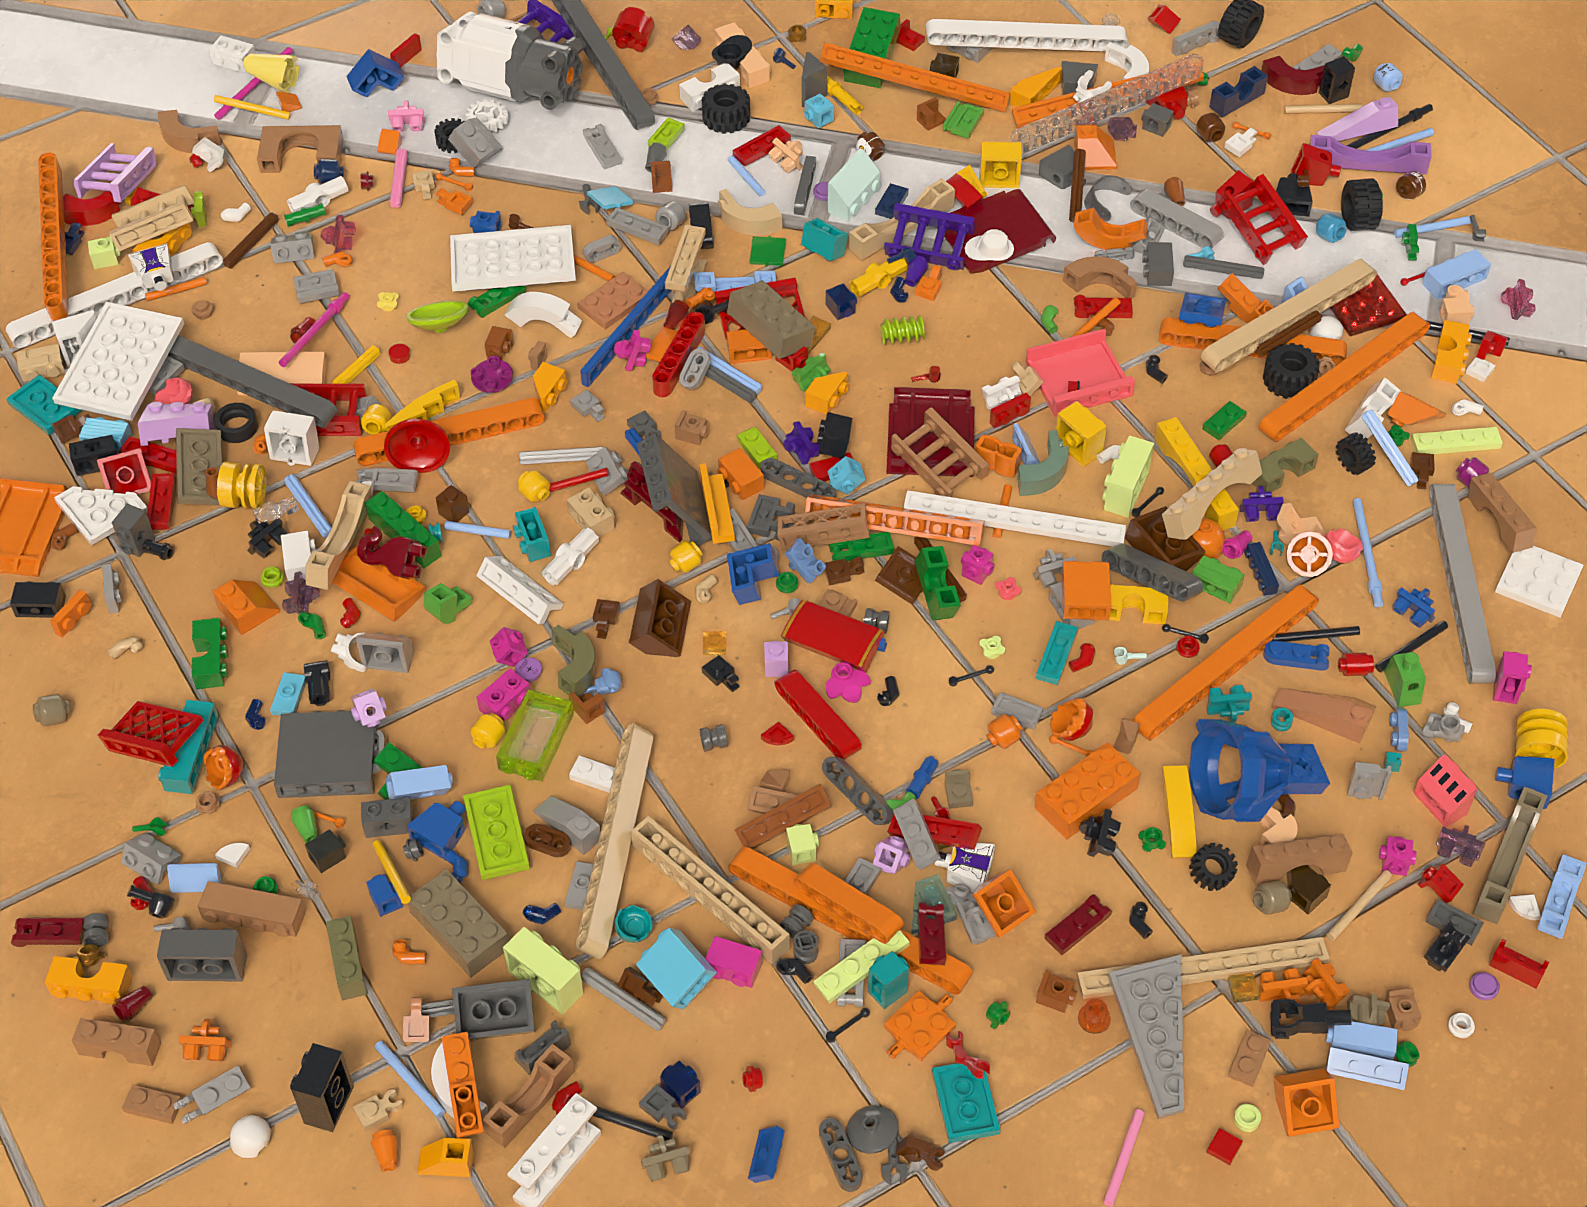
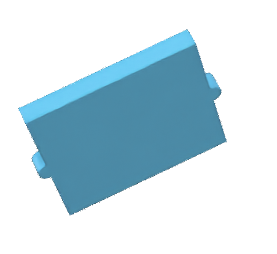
[587,186,633,209]

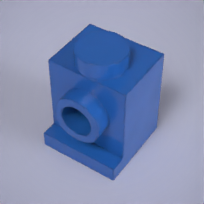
[470,211,502,233]
[366,874,403,917]

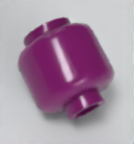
[1456,457,1489,488]

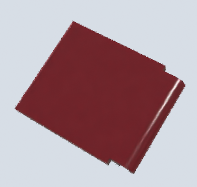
[944,189,1056,274]
[886,387,975,477]

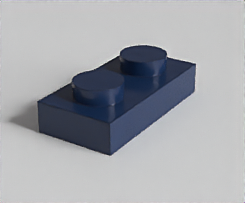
[875,183,909,219]

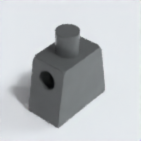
[1061,61,1098,95]
[1039,145,1086,189]

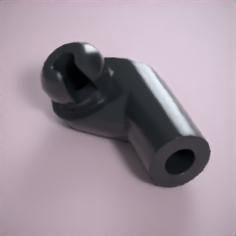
[776,958,813,984]

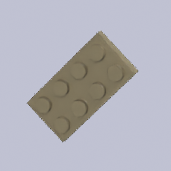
[176,428,222,505]

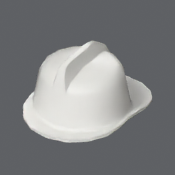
[965,229,1014,261]

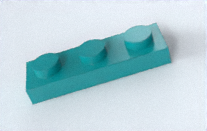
[1036,621,1078,685]

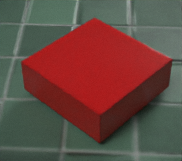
[1206,1128,1243,1165]

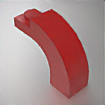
[63,191,125,226]

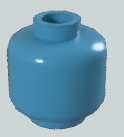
[1316,213,1347,243]

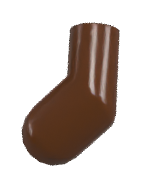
[1277,794,1296,819]

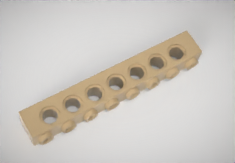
[631,816,790,965]

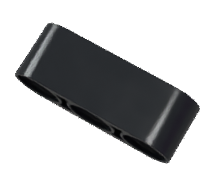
[689,202,714,249]

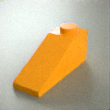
[1010,67,1062,107]

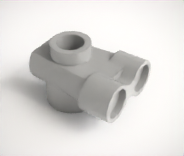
[1423,712,1465,742]

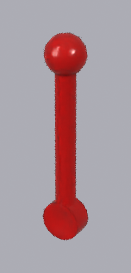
[1400,272,1425,286]

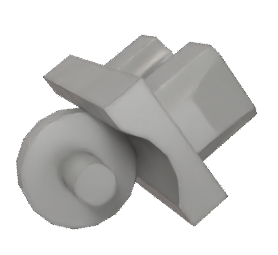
[1033,549,1076,589]
[956,898,995,945]

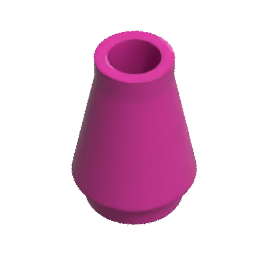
[1222,530,1253,559]

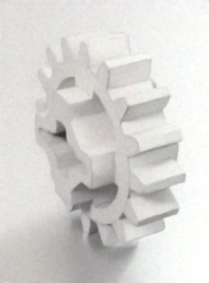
[465,99,508,133]

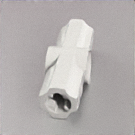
[286,176,348,213]
[542,528,599,586]

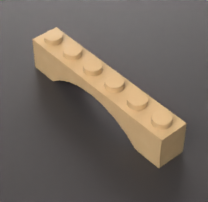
[849,179,955,260]
[1162,448,1263,540]
[305,481,371,590]

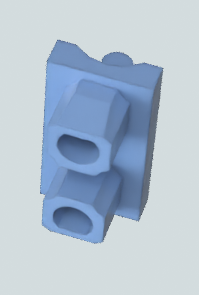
[784,538,826,583]

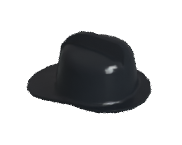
[711,35,752,69]

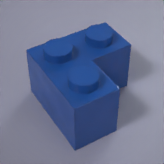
[346,49,404,97]
[727,543,780,605]

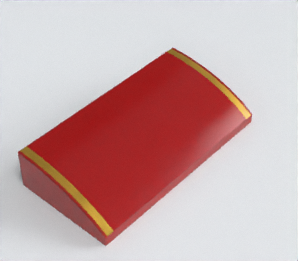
[781,599,885,673]

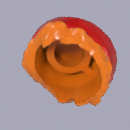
[1050,698,1093,741]
[203,745,244,791]

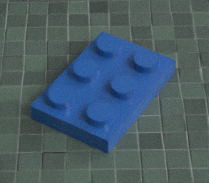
[1179,292,1226,327]

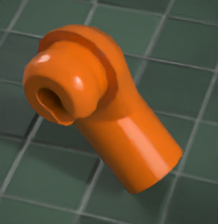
[449,158,475,176]
[322,251,352,267]
[392,939,426,965]

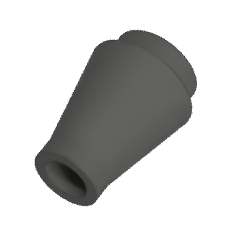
[645,143,667,172]

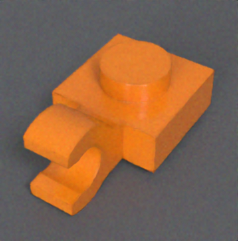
[436,188,473,215]
[915,264,942,301]

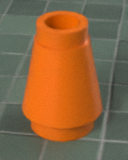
[371,1130,397,1172]

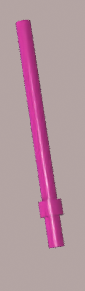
[214,47,293,120]
[279,292,350,367]

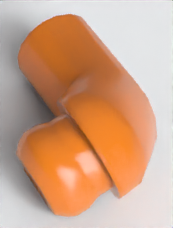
[685,287,715,309]
[253,433,268,454]

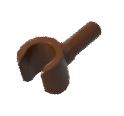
[1297,169,1310,187]
[508,214,534,230]

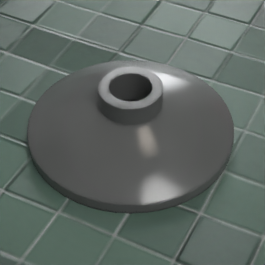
[846,1106,899,1154]

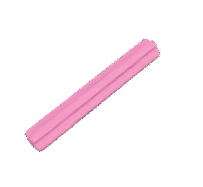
[390,148,408,208]

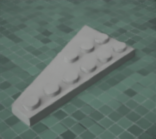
[1108,954,1184,1119]

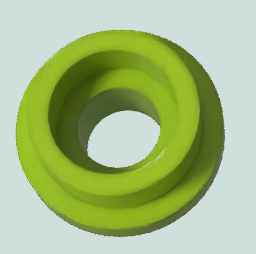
[261,567,284,588]

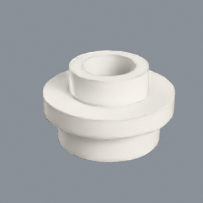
[1448,1013,1475,1038]

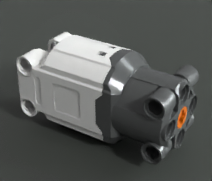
[436,12,583,110]

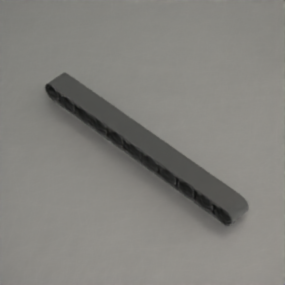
[551,0,655,130]
[167,335,338,428]

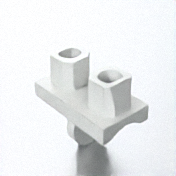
[982,376,1022,410]

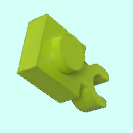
[191,191,207,227]

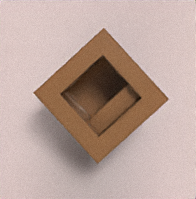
[675,410,709,446]
[1385,988,1421,1031]

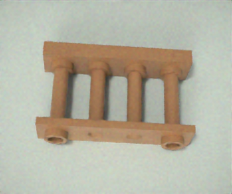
[891,407,989,497]

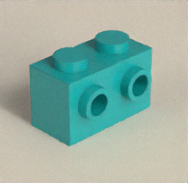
[801,218,848,261]
[513,507,551,562]
[868,951,909,1010]

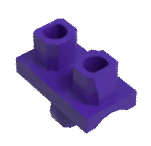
[783,421,820,464]
[1239,486,1284,522]

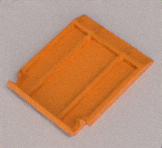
[0,478,67,577]

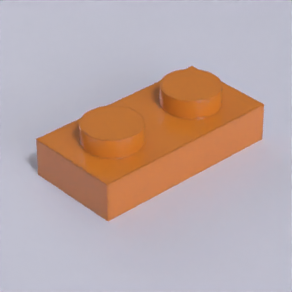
[50,589,92,638]

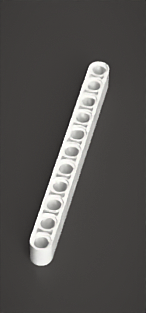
[925,19,1129,51]
[6,242,223,348]

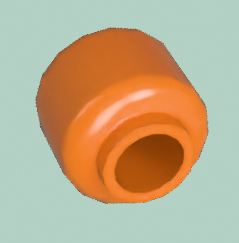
[986,714,1023,749]

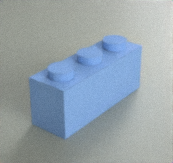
[1422,249,1491,300]

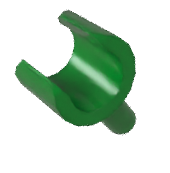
[132,817,168,836]

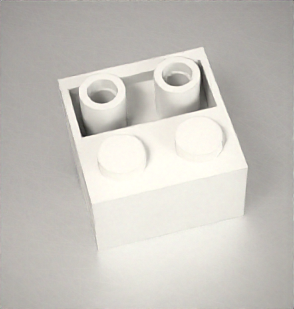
[52,310,96,367]

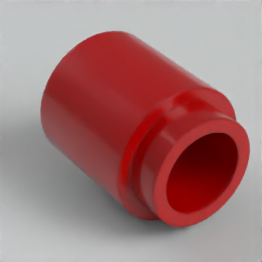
[1209,444,1233,468]
[1338,652,1374,676]

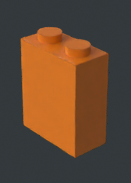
[1061,561,1111,620]

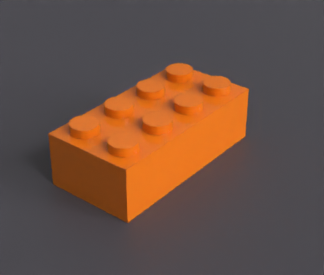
[1035,742,1141,840]

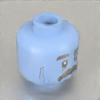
[1374,63,1403,92]

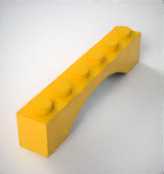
[1154,417,1239,530]

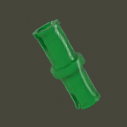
[284,203,326,227]

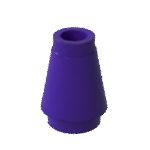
[904,255,928,287]

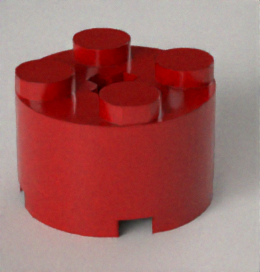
[612,7,655,52]

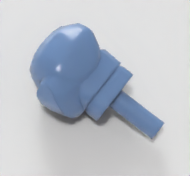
[584,668,622,695]

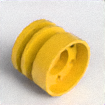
[217,462,267,509]
[1516,709,1568,769]

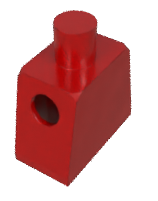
[1144,86,1188,119]
[1291,143,1341,186]
[1210,170,1253,219]

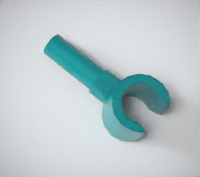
[1269,530,1284,556]

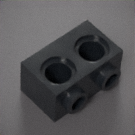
[69,435,119,476]

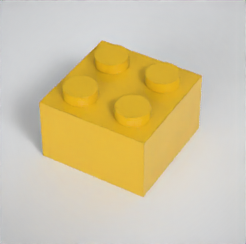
[979,142,1022,188]
[1056,401,1107,467]

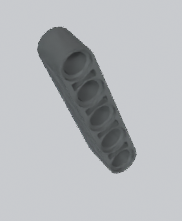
[1102,543,1203,602]

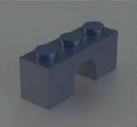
[1209,66,1268,117]

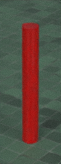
[549,467,610,492]

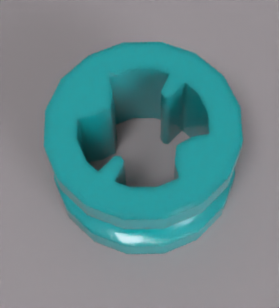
[428,522,443,542]
[1271,708,1293,732]

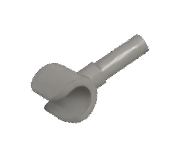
[770,598,800,619]
[154,917,190,932]

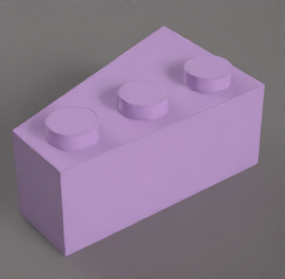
[138,402,215,446]

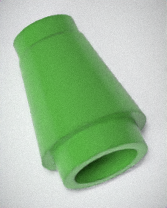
[291,805,318,843]

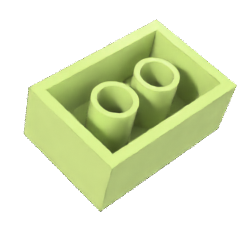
[1102,435,1154,518]
[503,927,583,1015]

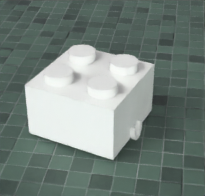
[264,411,320,466]

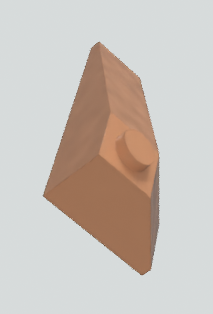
[1271,688,1377,744]

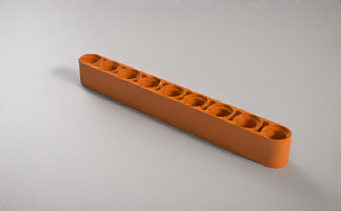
[1159,317,1347,366]
[353,398,545,466]

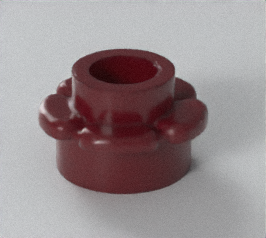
[361,171,373,191]

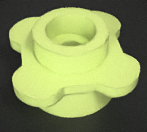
[979,636,1006,659]

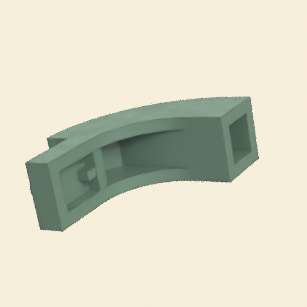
[1017,430,1069,496]

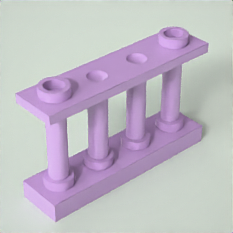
[74,143,157,202]

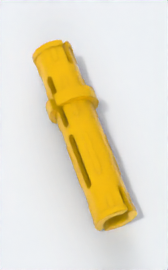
[827,74,863,115]

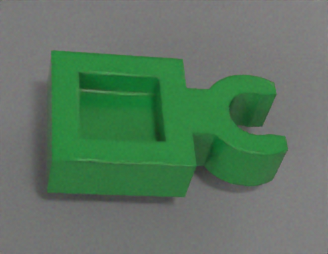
[1402,224,1419,261]

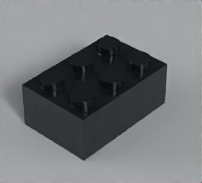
[290,1043,354,1132]

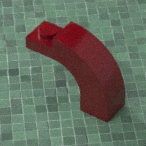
[1261,55,1324,95]

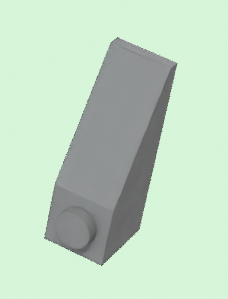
[534,795,600,855]

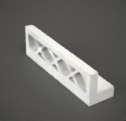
[476,556,564,624]

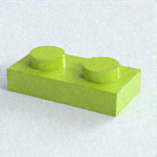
[648,117,685,151]
[737,427,777,468]

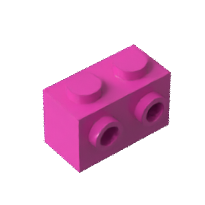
[1493,651,1532,704]
[476,669,532,721]

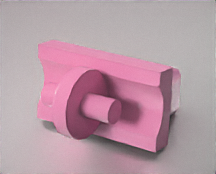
[388,100,426,132]

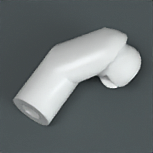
[221,203,251,222]
[1452,399,1484,416]

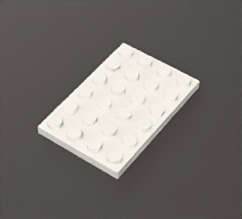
[450,225,576,291]
[52,302,185,421]

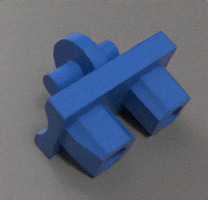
[1393,587,1435,628]

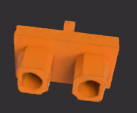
[1302,958,1349,1010]
[1258,968,1308,1002]
[179,1019,232,1062]

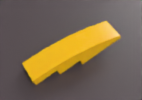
[385,379,460,431]
[1162,765,1197,859]

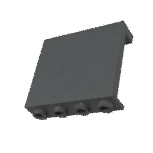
[637,433,712,547]
[274,709,379,798]

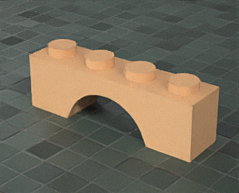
[714,22,771,88]

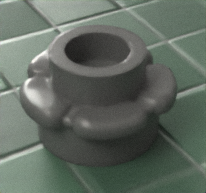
[403,838,424,862]

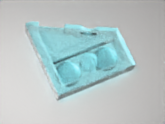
[911,875,957,934]

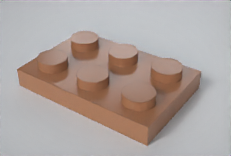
[577,272,648,330]

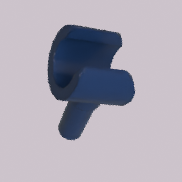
[773,48,796,69]
[887,247,916,264]

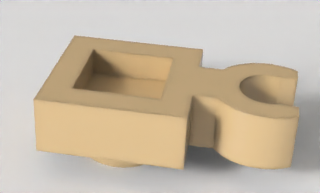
[353,1089,404,1132]

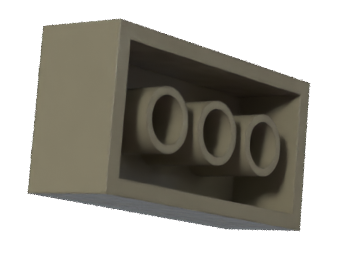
[727,280,815,359]
[408,869,509,978]

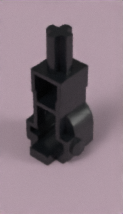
[1270,999,1352,1039]

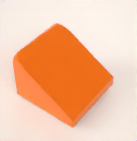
[276,91,302,112]
[377,129,402,155]

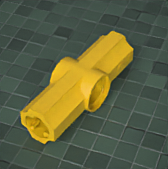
[849,258,908,297]

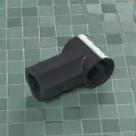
[304,660,331,706]

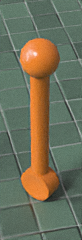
[1232,122,1271,139]
[435,173,473,191]
[1049,735,1094,757]
[301,804,345,828]

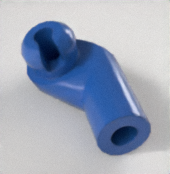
[445,850,469,883]

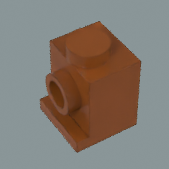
[485,326,514,360]
[1036,970,1077,1013]

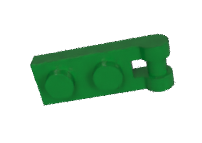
[468,285,526,318]
[828,532,894,561]

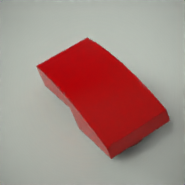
[946,173,983,211]

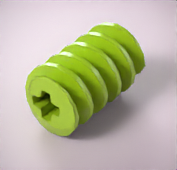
[880,315,925,345]

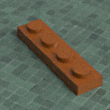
[735,784,832,849]

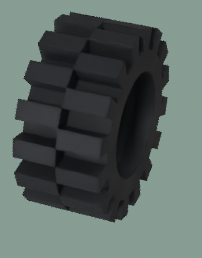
[434,118,465,153]
[1336,432,1376,475]
[1189,843,1238,891]

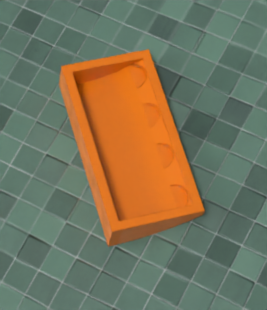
[332,545,425,622]

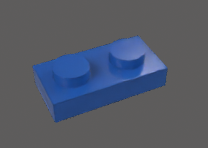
[748,1126,785,1183]

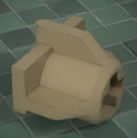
[1347,993,1390,1026]

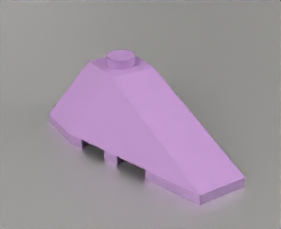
[1317,97,1398,141]

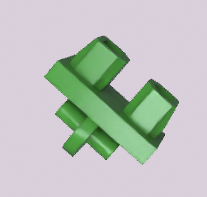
[792,353,831,392]

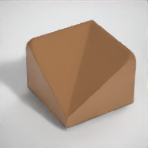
[1113,718,1139,755]
[760,769,790,792]

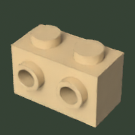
[567,488,615,537]

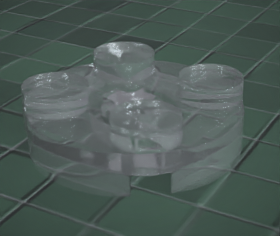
[253,496,299,522]

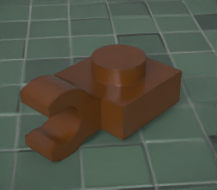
[51,414,91,444]
[1410,452,1435,489]
[824,557,864,586]
[593,599,620,639]
[617,967,663,1006]
[895,1136,945,1171]

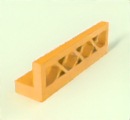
[699,463,735,544]

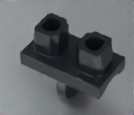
[247,517,287,559]
[1079,808,1121,857]
[1424,923,1470,972]

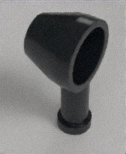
[695,299,729,324]
[127,885,175,919]

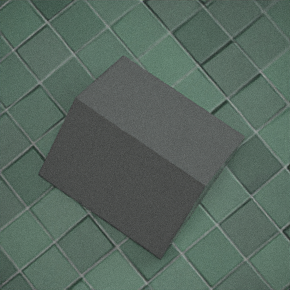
[802,52,827,107]

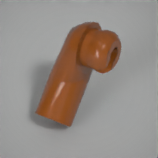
[1088,314,1114,336]
[51,523,77,550]

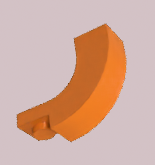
[1074,207,1148,250]

